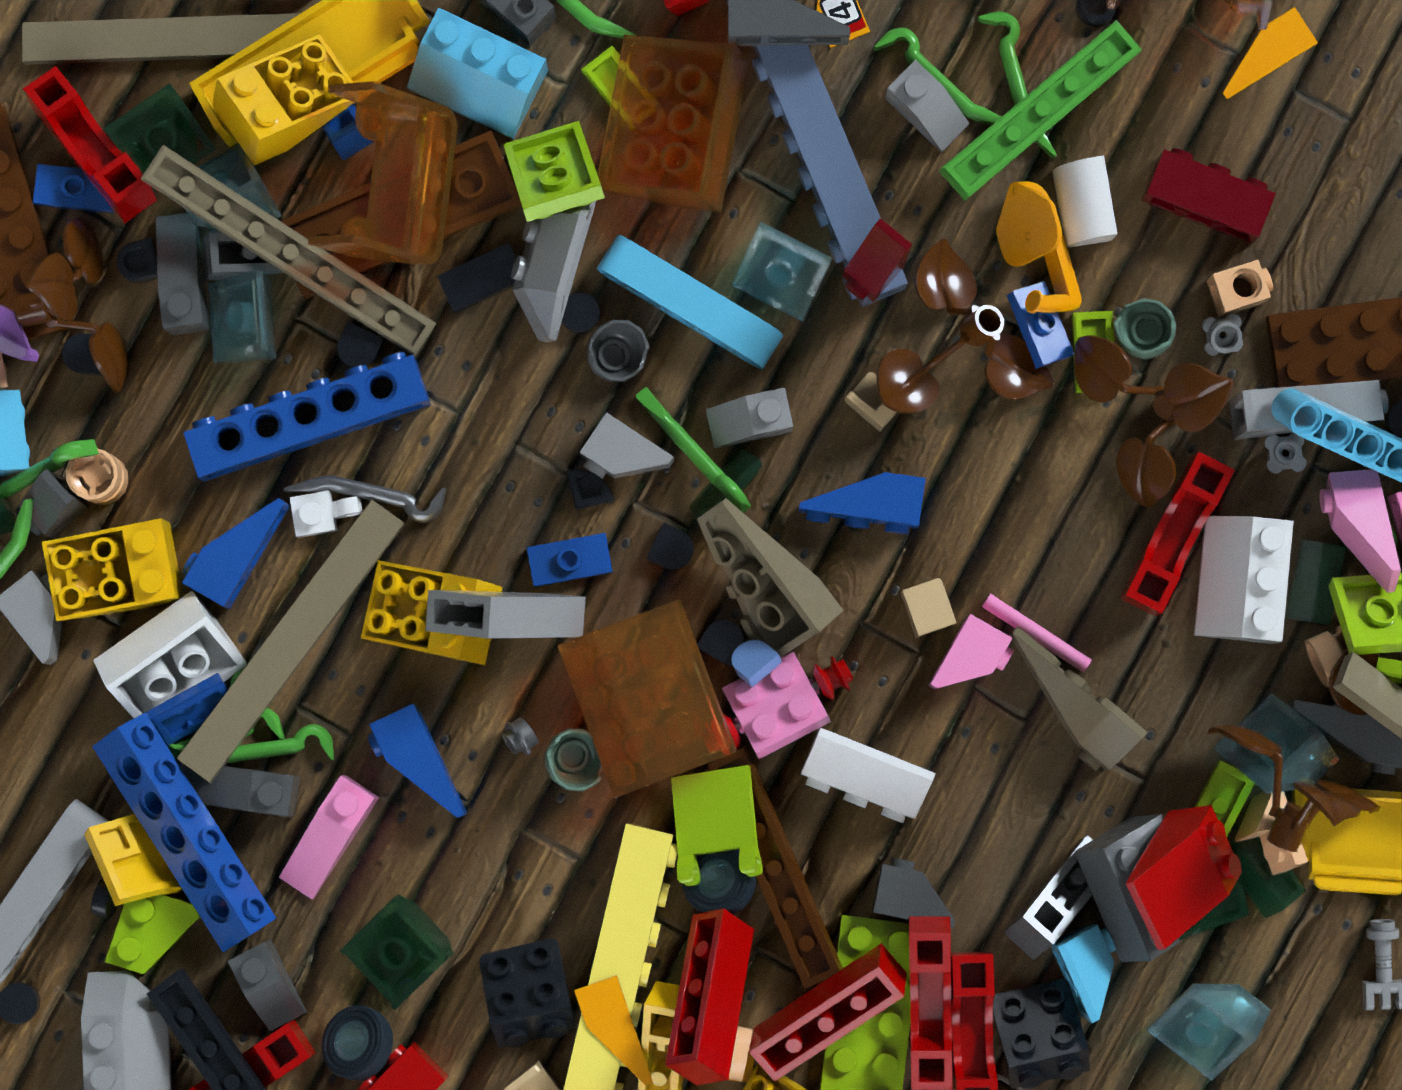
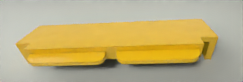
[189,0,431,147]
[1292,786,1402,895]

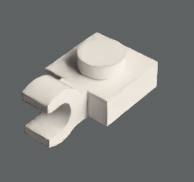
[289,490,363,538]

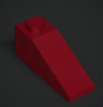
[843,218,912,302]

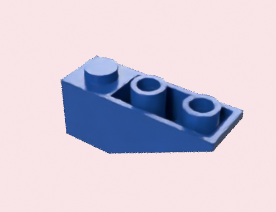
[798,472,926,535]

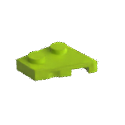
[105,894,201,974]

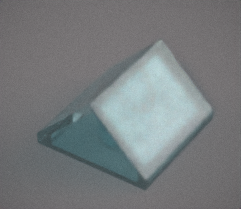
[732,222,833,321]
[208,270,276,363]

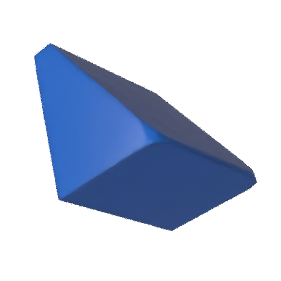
[322,104,375,160]

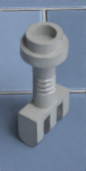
[1362,919,1402,1011]

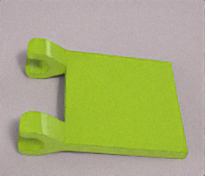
[671,765,763,886]

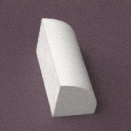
[1052,155,1117,248]

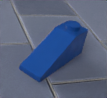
[182,498,290,609]
[367,704,467,818]

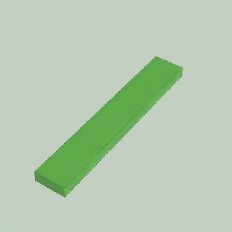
[939,20,1142,201]

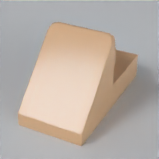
[1235,784,1308,875]

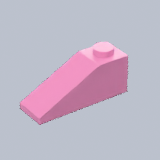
[1320,469,1401,593]
[279,775,380,900]

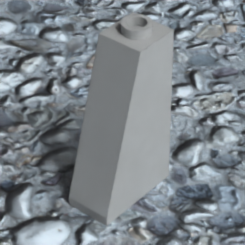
[1228,380,1388,440]
[426,590,586,638]

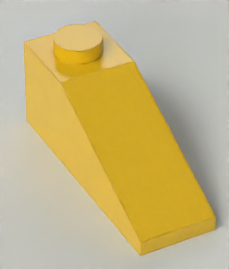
[638,981,684,1090]

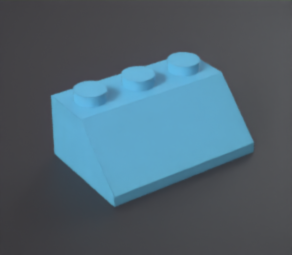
[407,7,548,140]

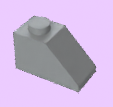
[885,60,970,153]
[706,387,793,449]
[580,412,674,479]
[0,570,62,665]

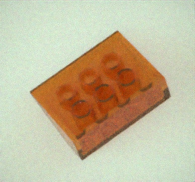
[597,35,750,212]
[558,600,737,798]

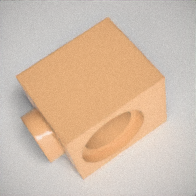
[1206,260,1273,318]

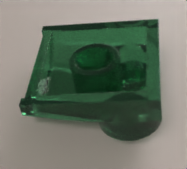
[104,83,217,192]
[340,894,454,1010]

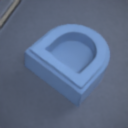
[732,640,782,687]

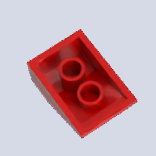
[1125,805,1242,950]

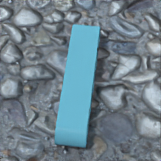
[596,235,784,370]
[1271,388,1402,483]

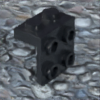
[479,938,578,1048]
[993,979,1090,1089]

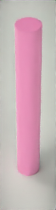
[982,593,1092,673]

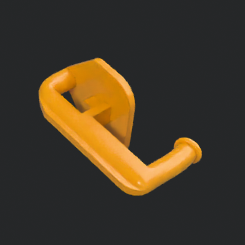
[996,181,1082,314]

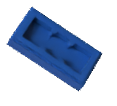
[33,164,114,214]
[1007,281,1075,369]
[527,533,613,588]
[146,673,228,747]

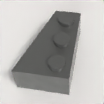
[1074,814,1180,962]

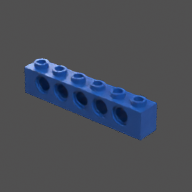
[183,352,431,482]
[92,712,276,952]

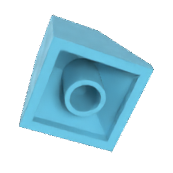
[1051,923,1116,1023]

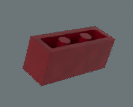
[1141,148,1276,244]

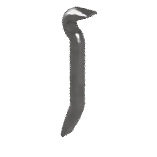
[283,475,446,523]

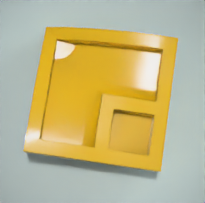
[84,814,183,906]

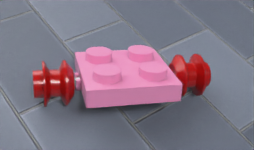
[700,652,854,759]

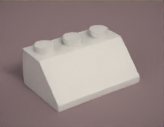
[1194,516,1294,644]
[93,590,247,718]
[800,728,936,823]

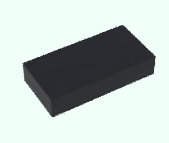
[437,243,517,314]

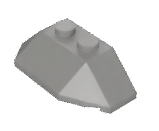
[511,201,596,343]
[81,970,172,1090]

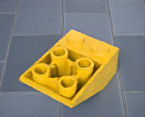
[212,34,362,166]
[42,518,184,622]
[361,560,503,665]

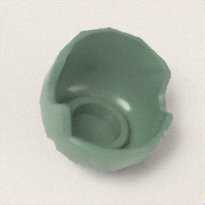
[1114,298,1177,360]
[544,728,606,791]

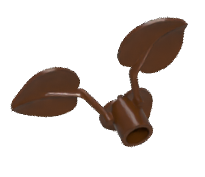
[14,216,128,394]
[877,239,1055,414]
[1074,335,1234,508]
[1207,725,1381,852]

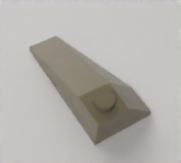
[697,498,844,657]
[1009,627,1148,771]

